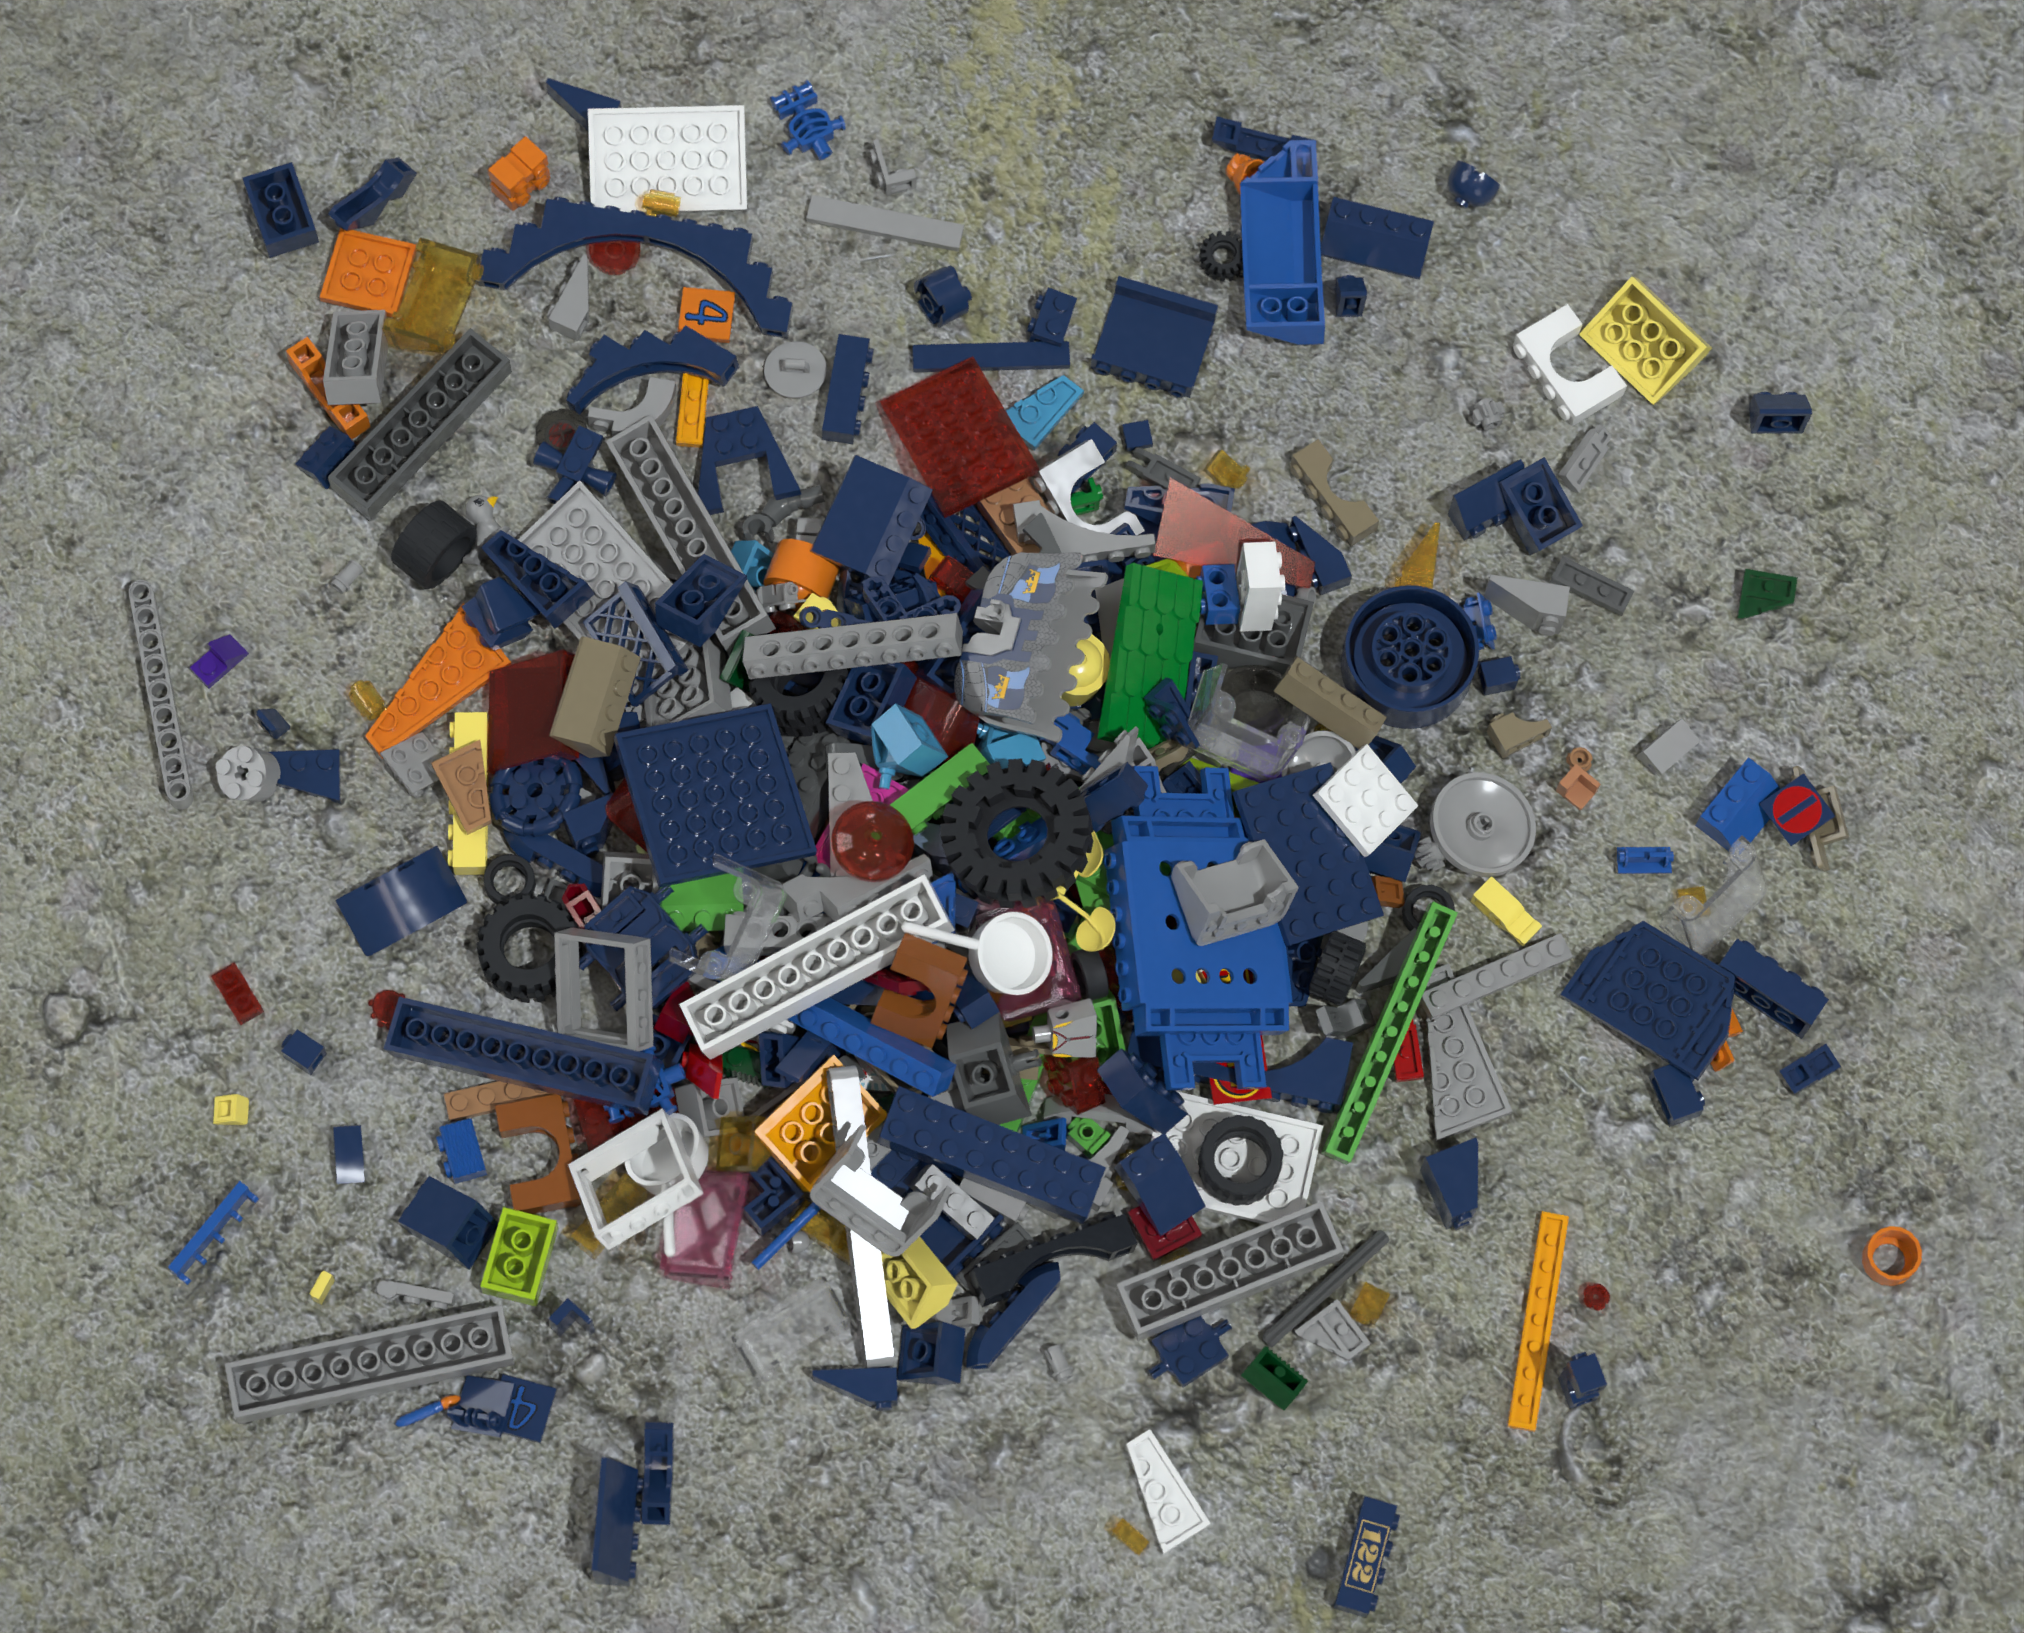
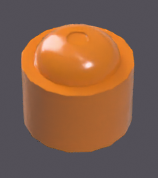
[764,539,840,612]

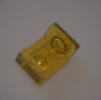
[1203,449,1250,489]

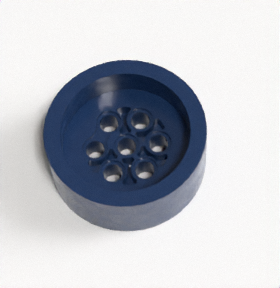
[1341,585,1479,729]

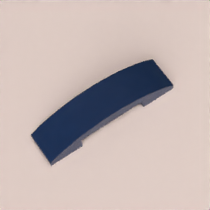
[1211,117,1317,161]

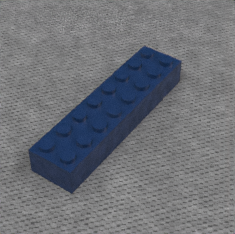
[876,1086,1106,1224]

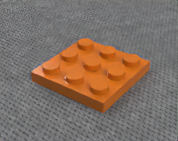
[320,228,417,319]

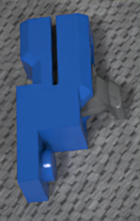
[1036,708,1101,776]

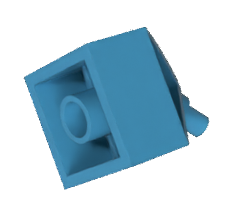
[871,703,948,790]
[966,719,1046,769]

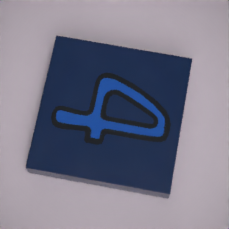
[501,1374,557,1444]

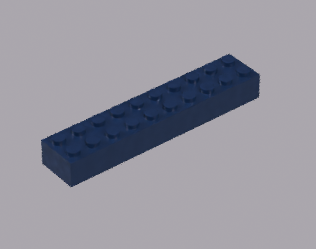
[383,997,662,1115]

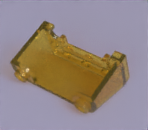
[382,237,484,353]

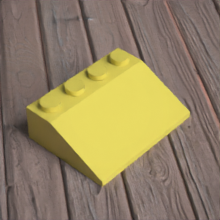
[1579,276,1712,405]

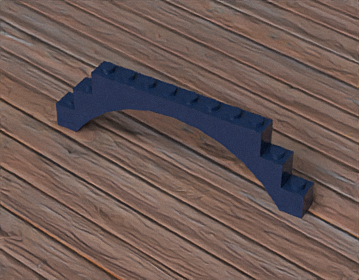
[478,197,793,339]

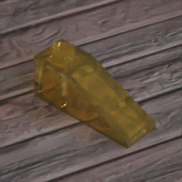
[1394,522,1440,589]

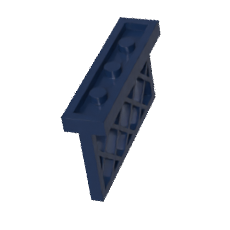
[920,484,1011,582]
[583,581,689,707]

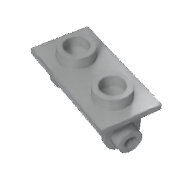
[755,582,806,612]

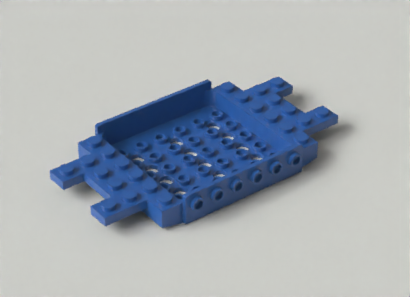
[1103,766,1293,1090]

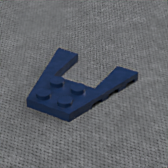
[698,406,802,515]

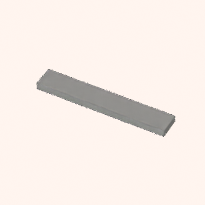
[806,195,964,252]

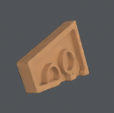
[431,740,492,835]

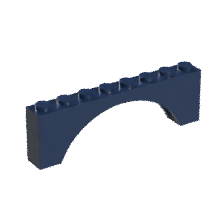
[1128,1024,1353,1113]

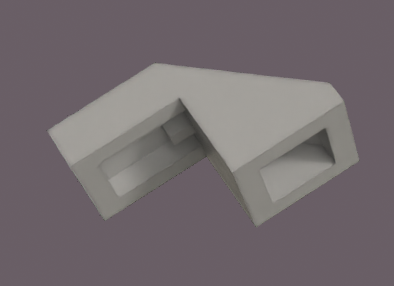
[923,1296,980,1328]

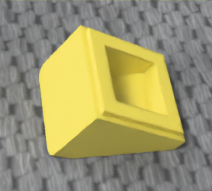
[213,1094,249,1125]

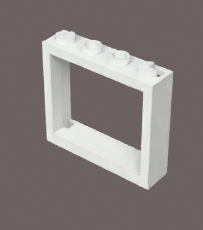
[568,1109,704,1250]

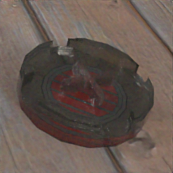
[535,408,588,454]

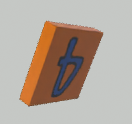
[678,287,735,343]

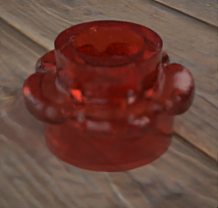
[1583,1283,1610,1311]

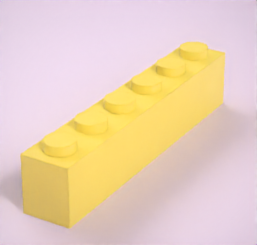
[448,712,489,875]

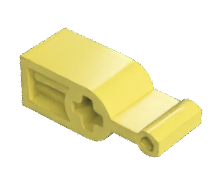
[1470,876,1542,946]

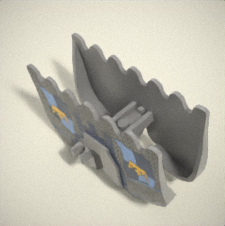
[954,552,1108,743]

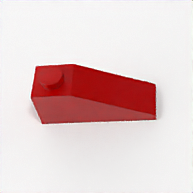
[681,1043,723,1099]

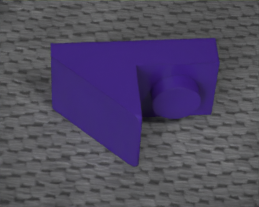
[190,634,249,689]

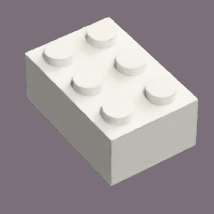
[1236,542,1285,632]

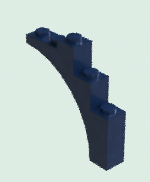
[566,325,739,416]

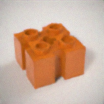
[488,136,550,211]

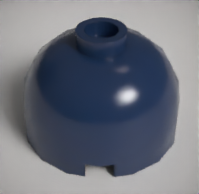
[1447,160,1500,209]

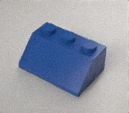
[1695,757,1780,858]

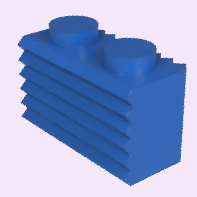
[436,1118,487,1184]

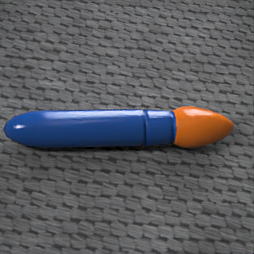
[395,1395,460,1427]

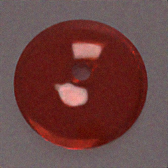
[831,801,914,882]

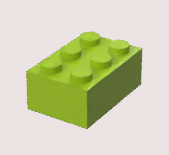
[480,1207,559,1307]

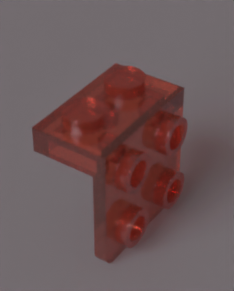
[1042,1054,1106,1115]

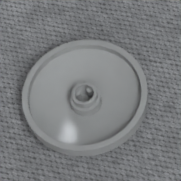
[1430,772,1536,877]

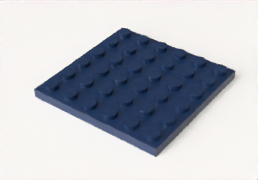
[614,703,817,888]

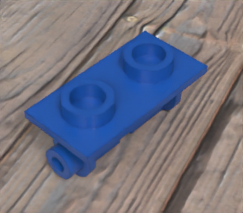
[1463,592,1497,650]
[1617,847,1674,874]

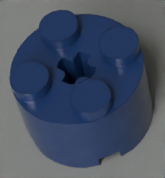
[914,265,972,328]

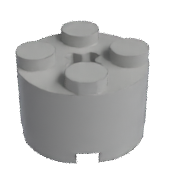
[215,746,281,802]

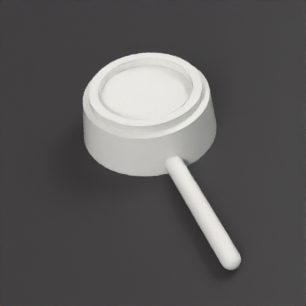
[901,912,1052,995]
[625,1113,709,1257]

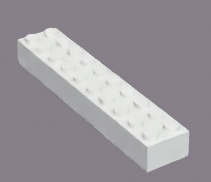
[679,874,955,1060]

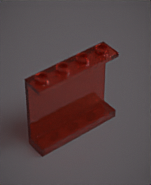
[487,649,579,774]

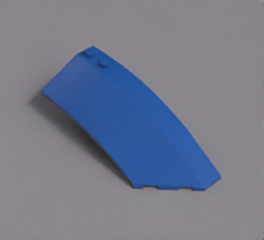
[1240,140,1325,345]

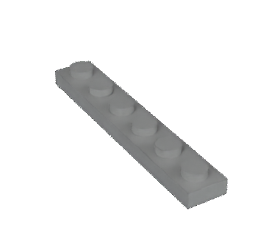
[1420,933,1573,1020]

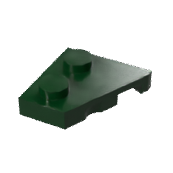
[1736,569,1798,620]

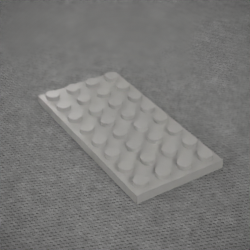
[518,481,693,696]

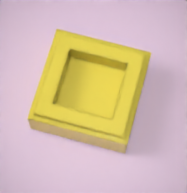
[310,1270,335,1305]

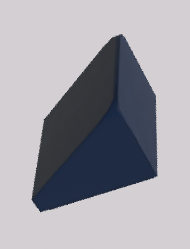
[256,708,290,740]

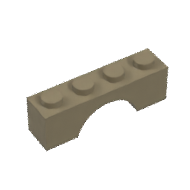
[1290,439,1379,546]

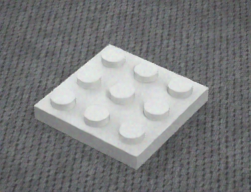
[1313,744,1418,857]

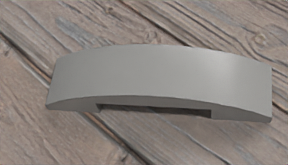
[1043,1093,1153,1135]

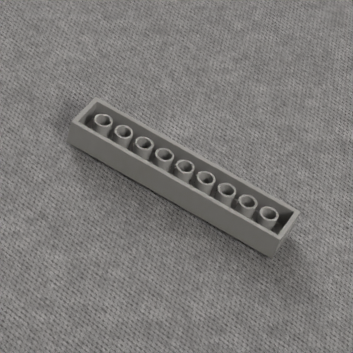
[606,415,776,656]
[225,1305,515,1424]

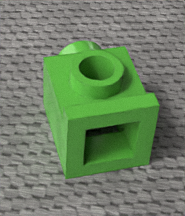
[1067,1117,1111,1159]

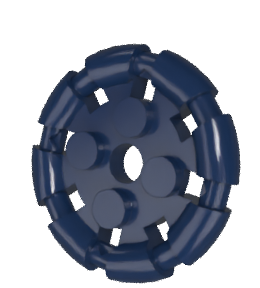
[488,745,583,837]

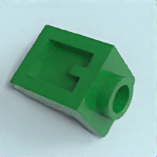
[1070,477,1103,515]

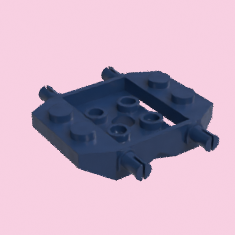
[579,886,708,1012]

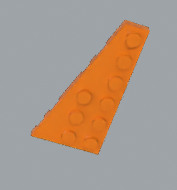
[365,603,512,759]

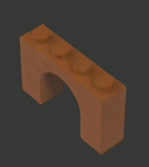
[871,933,968,1048]
[495,1094,581,1214]

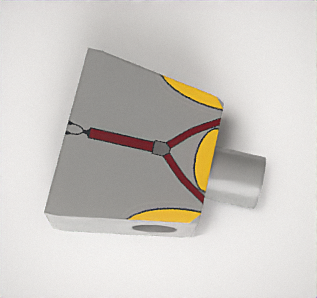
[1032,999,1097,1057]

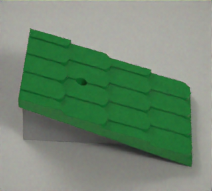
[1095,563,1203,750]

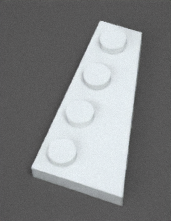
[1126,1429,1211,1555]

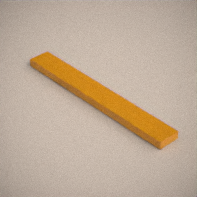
[1507,1211,1569,1432]

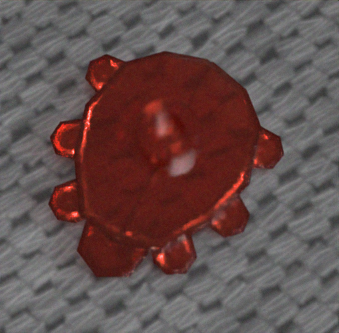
[368,990,405,1030]

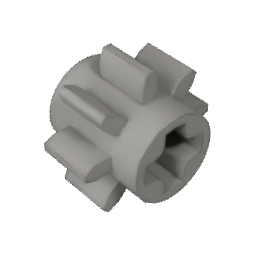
[1471,398,1506,430]
[1415,836,1447,871]

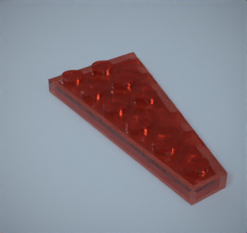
[1153,477,1315,588]

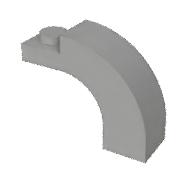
[588,377,677,437]

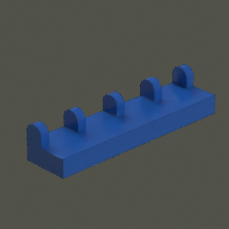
[168,1181,259,1285]

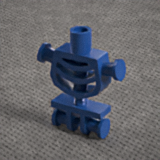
[770,80,846,160]
[603,1046,686,1124]

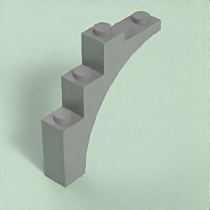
[959,1125,1131,1226]

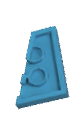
[994,375,1084,451]

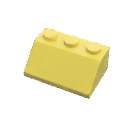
[881,1236,958,1329]

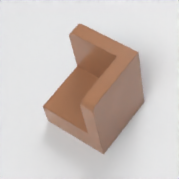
[1556,764,1601,810]

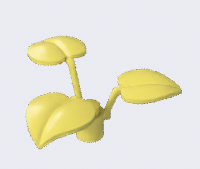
[1012,830,1115,952]

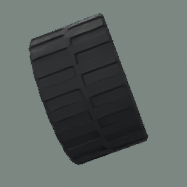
[391,500,477,589]
[1198,1115,1284,1206]

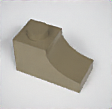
[1487,712,1552,759]

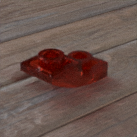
[211,962,264,1026]

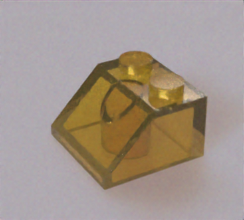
[715,1116,772,1173]

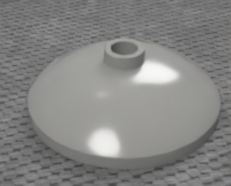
[1282,731,1357,777]

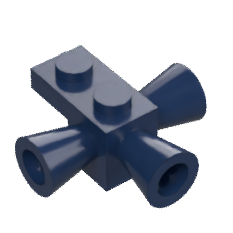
[533,425,616,505]

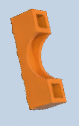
[286,336,370,439]

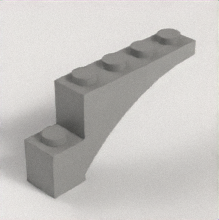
[1013,500,1156,562]
[780,854,934,923]

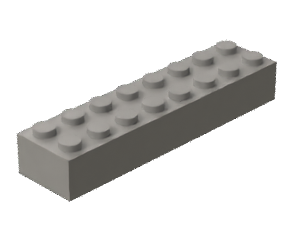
[1116,1201,1344,1341]

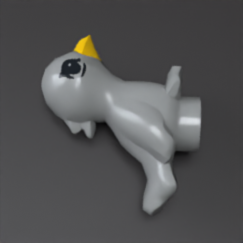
[463,495,513,566]

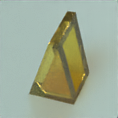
[1111,1518,1149,1556]

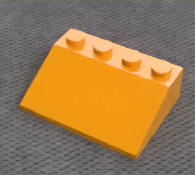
[753,1055,887,1192]

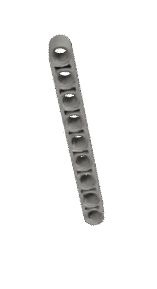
[129,580,193,810]

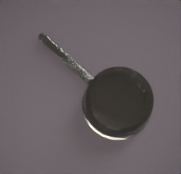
[1162,665,1293,775]

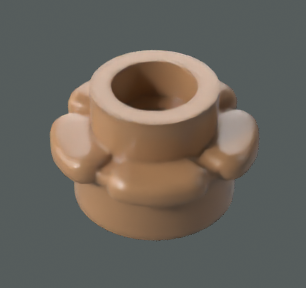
[1566,747,1593,771]

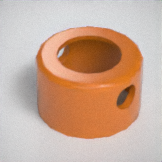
[1862,1226,1922,1286]

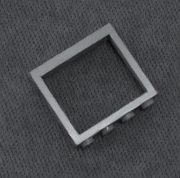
[554,928,653,1051]

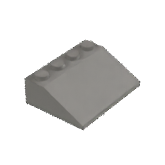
[644,633,732,727]

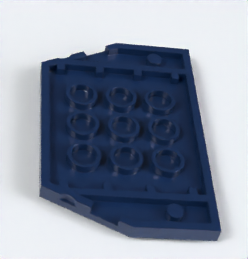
[1560,921,1736,1081]

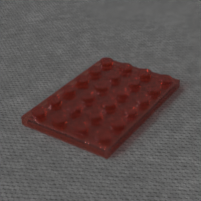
[879,356,1039,518]

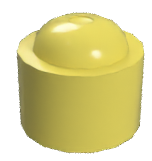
[1062,634,1110,707]

